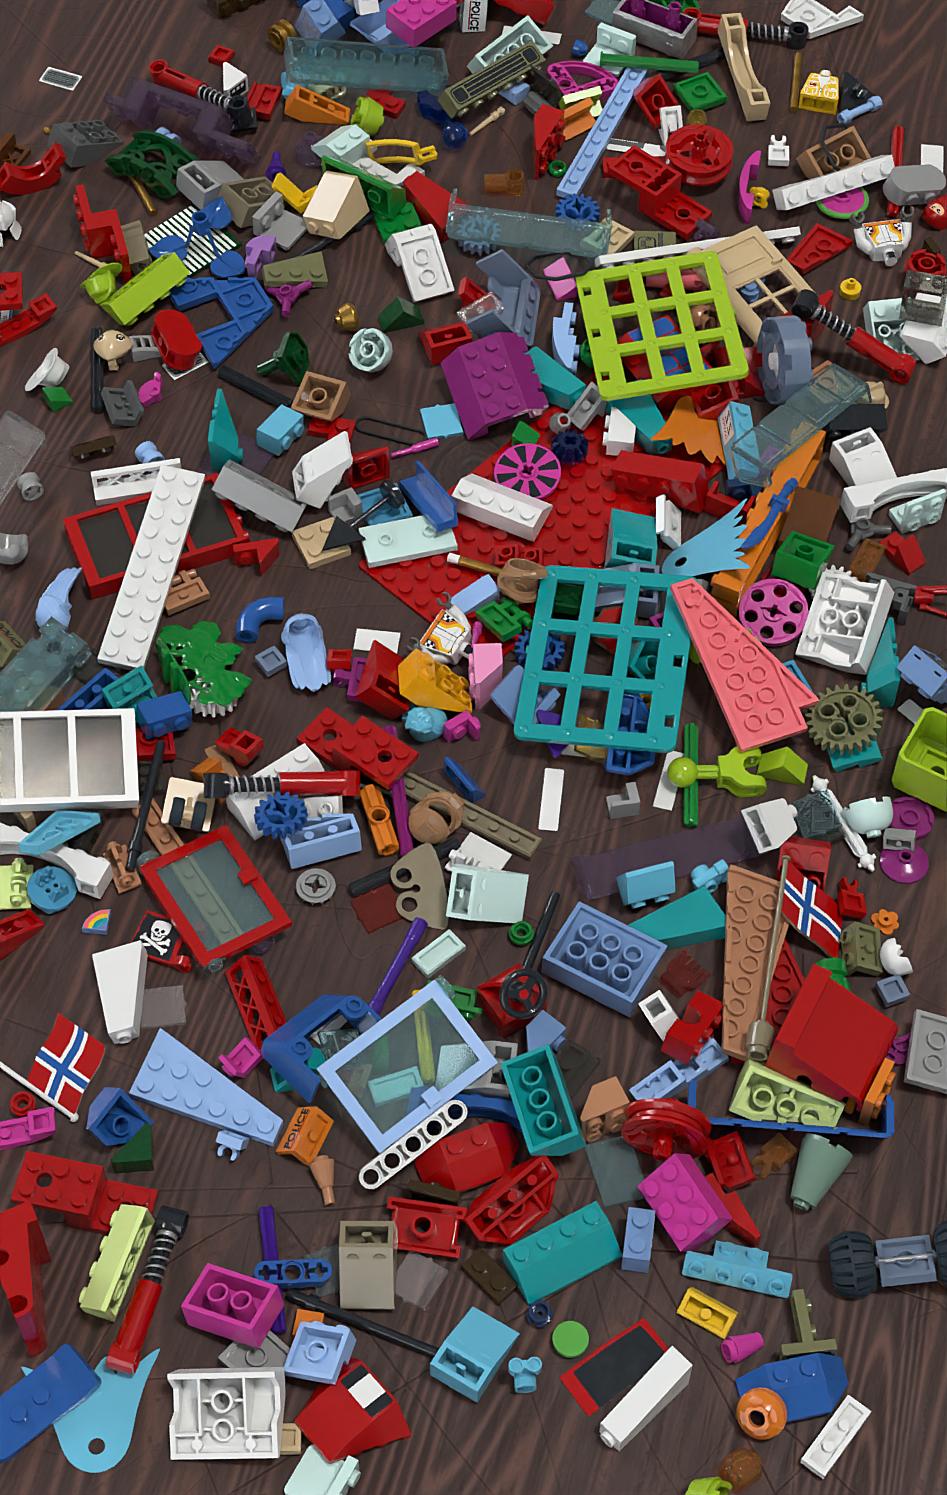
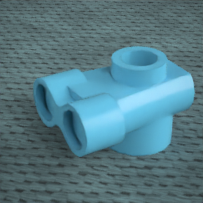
[691,859,729,894]
[508,1357,542,1393]

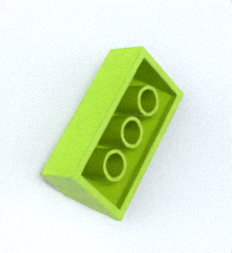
[100,252,190,326]

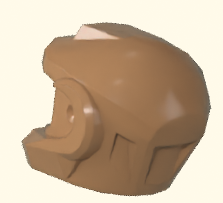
[497,558,548,604]
[409,791,464,845]

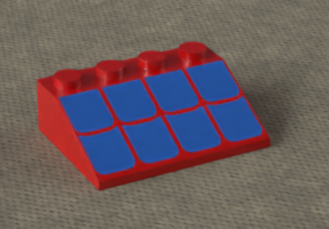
[617,314,713,413]

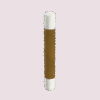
[447,553,502,577]

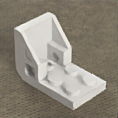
[385,224,454,303]

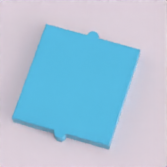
[420,403,463,440]

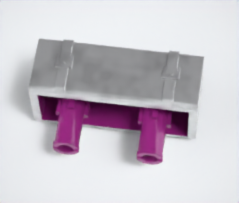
[612,0,698,60]

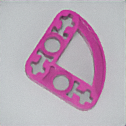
[547,61,618,101]

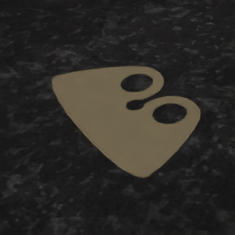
[390,842,449,930]

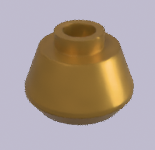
[333,303,359,331]

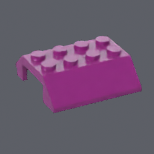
[441,332,549,441]

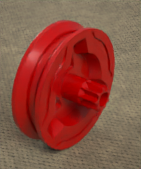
[664,124,733,186]
[621,1097,712,1162]

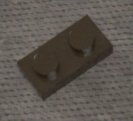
[69,435,117,459]
[461,1248,518,1306]

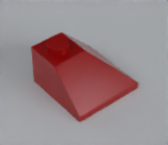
[633,74,679,130]
[342,446,390,490]

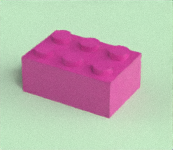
[386,0,457,48]
[637,1153,733,1251]
[181,1263,284,1349]

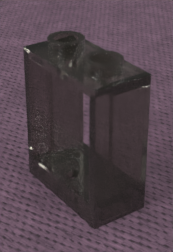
[899,270,947,327]

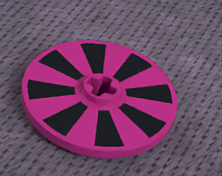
[494,443,561,500]

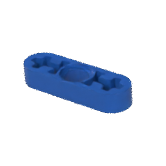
[253,1259,332,1289]

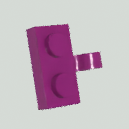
[333,657,367,703]

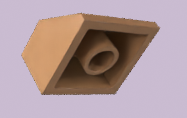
[290,371,351,422]

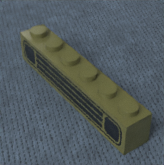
[437,41,546,119]

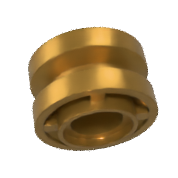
[267,19,297,52]

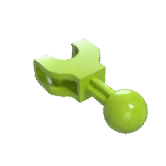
[667,746,767,798]

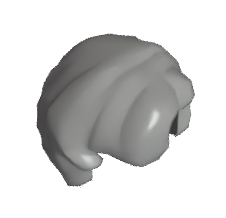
[0,533,29,564]

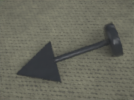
[322,480,405,551]

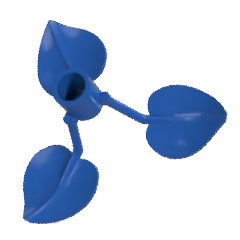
[148,197,245,278]

